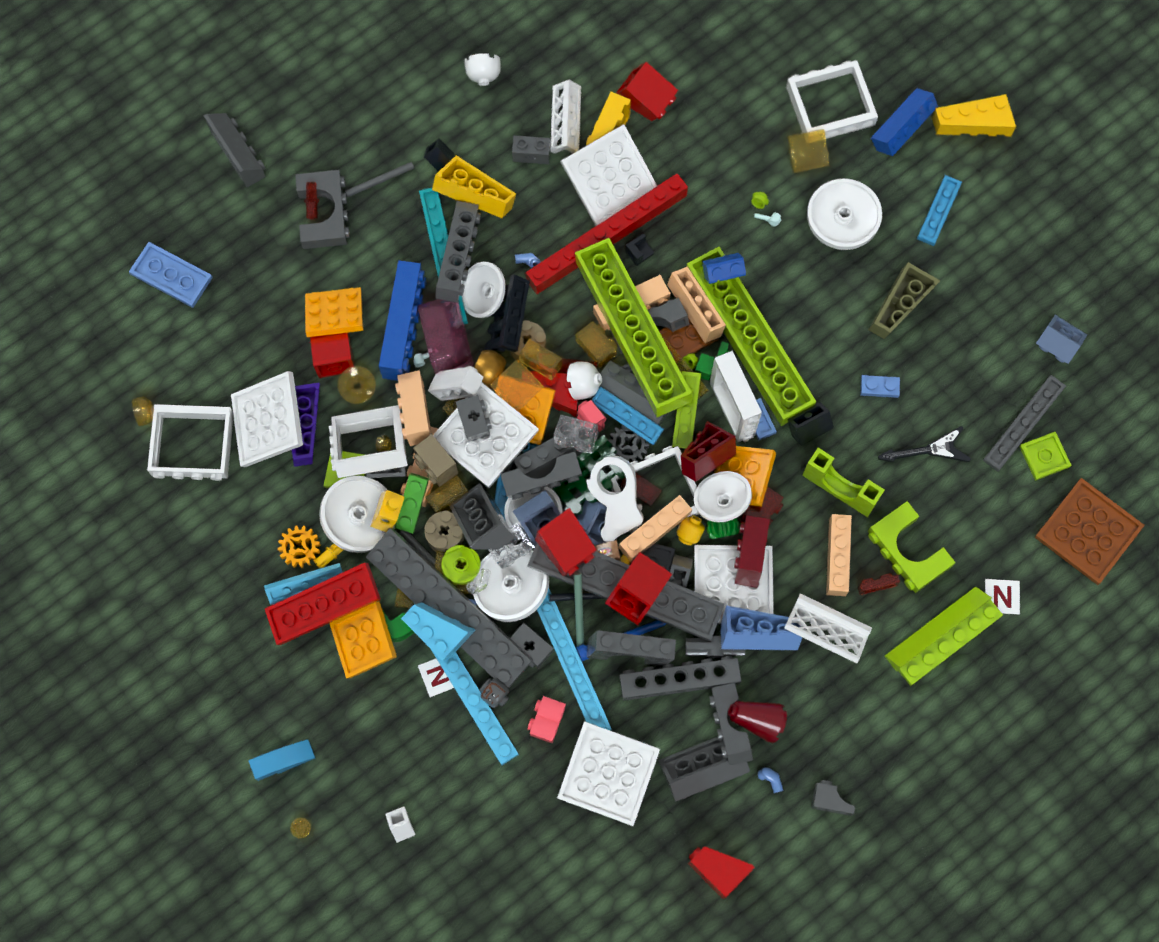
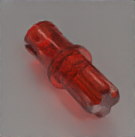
[304,182,319,219]

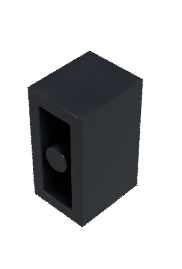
[787,402,834,446]

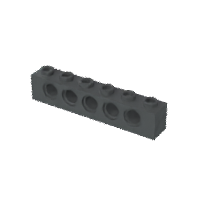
[435,201,481,303]
[619,656,741,701]

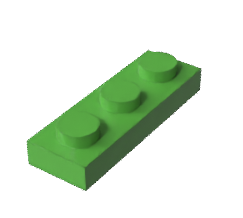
[395,473,429,534]

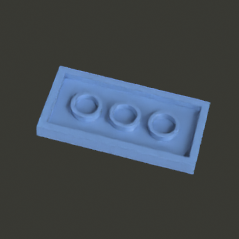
[129,242,213,308]

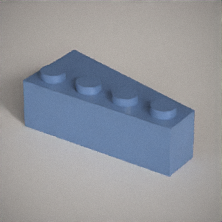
[721,606,802,650]

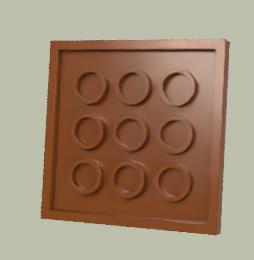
[1035,478,1145,585]

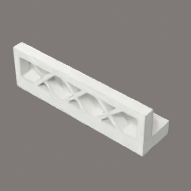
[551,80,581,154]

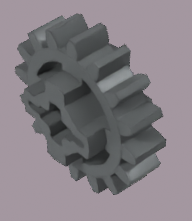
[608,424,649,462]

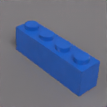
[871,88,938,156]

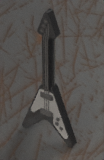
[878,426,971,462]

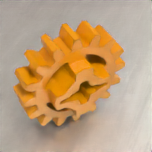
[278,526,321,568]

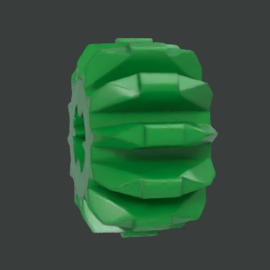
[706,518,740,539]

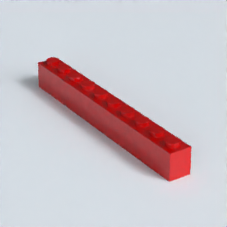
[526,174,688,294]

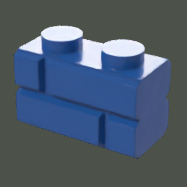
[702,253,746,284]

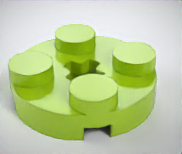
[441,545,481,585]

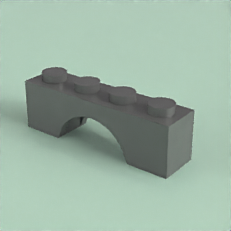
[610,298,689,354]
[500,452,582,500]
[709,683,753,766]

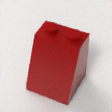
[616,62,678,121]
[310,332,356,378]
[535,508,597,577]
[605,552,672,625]
[688,846,755,899]

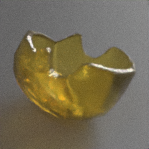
[132,397,154,426]

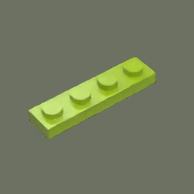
[672,371,701,449]

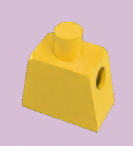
[370,490,404,532]

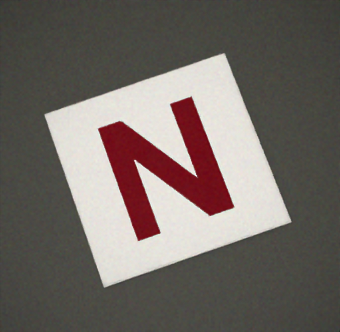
[985,579,1020,614]
[418,659,454,697]

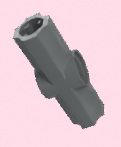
[685,636,746,658]

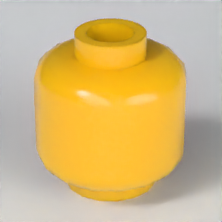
[676,515,705,545]

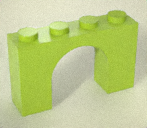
[802,448,884,517]
[868,501,956,593]

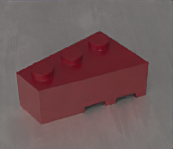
[681,421,736,482]
[734,515,770,588]

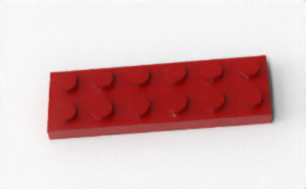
[265,562,381,645]

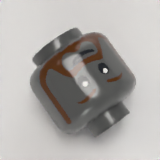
[479,678,509,708]

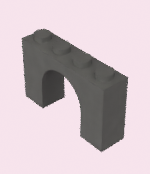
[295,170,350,249]
[587,630,676,667]

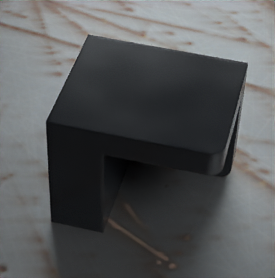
[424,138,454,171]
[626,233,654,266]

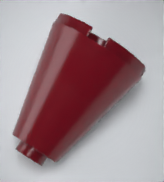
[728,701,787,743]

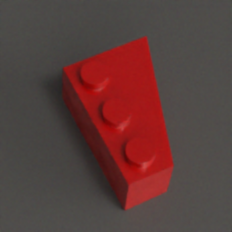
[522,371,578,418]

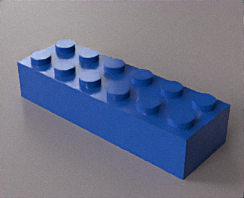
[379,260,426,381]

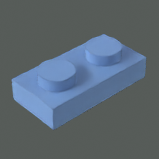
[861,375,900,398]
[756,398,777,441]

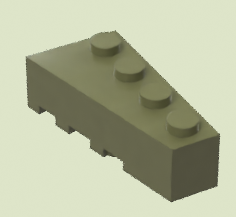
[868,262,940,339]

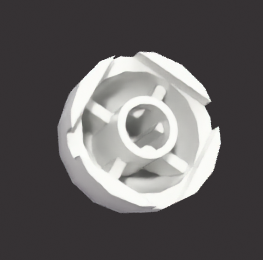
[465,54,501,86]
[567,362,602,400]

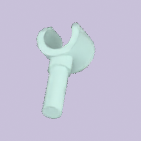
[754,212,781,227]
[413,348,438,368]

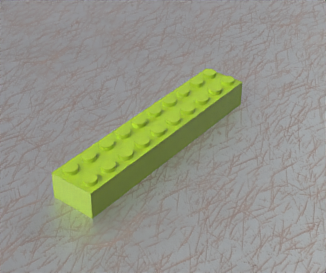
[575,238,692,417]
[687,247,816,426]

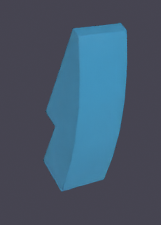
[248,739,315,781]

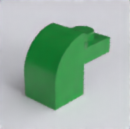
[695,341,730,381]
[382,610,415,642]

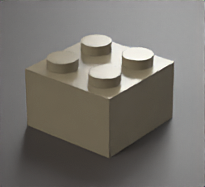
[413,434,458,487]

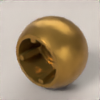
[474,350,508,391]

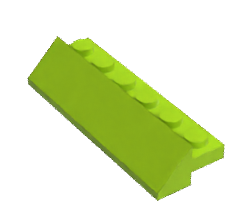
[885,587,1003,686]

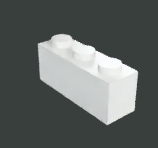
[428,366,483,401]

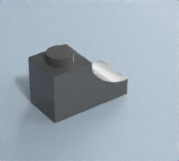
[668,554,693,588]
[812,780,855,816]

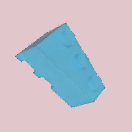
[401,602,475,661]

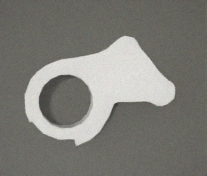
[586,455,644,542]

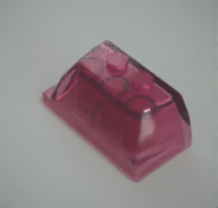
[418,299,474,373]

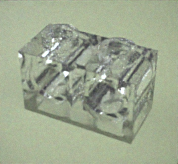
[553,415,599,453]
[488,523,534,569]

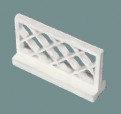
[784,594,872,663]

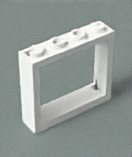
[786,60,878,144]
[710,351,762,442]
[147,405,234,481]
[329,405,408,478]
[611,446,699,534]

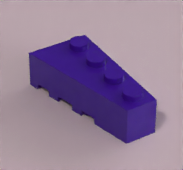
[291,383,320,467]

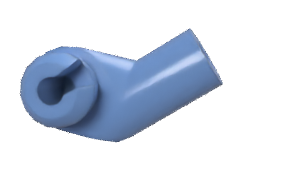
[515,253,541,268]
[758,767,783,793]

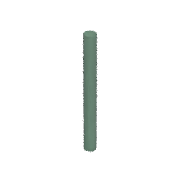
[574,572,584,647]

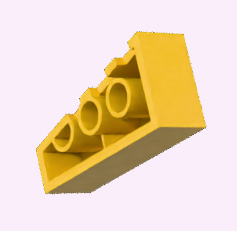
[586,92,631,146]
[932,95,1016,137]
[432,155,516,218]

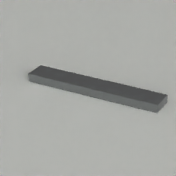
[983,375,1066,472]

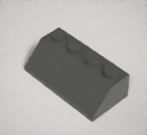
[204,113,266,188]
[588,361,669,425]
[513,424,592,478]
[449,483,515,549]
[658,737,750,801]

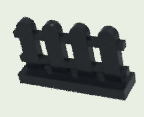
[485,274,530,352]

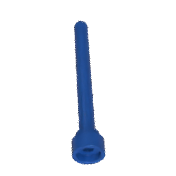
[576,620,666,662]

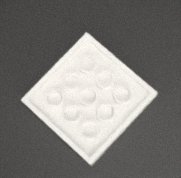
[560,125,657,226]
[231,371,303,467]
[433,382,539,488]
[694,545,773,623]
[557,721,660,826]

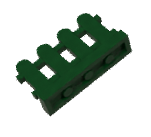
[548,435,626,516]

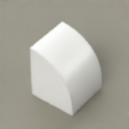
[386,807,415,842]

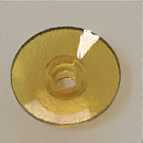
[338,366,376,404]

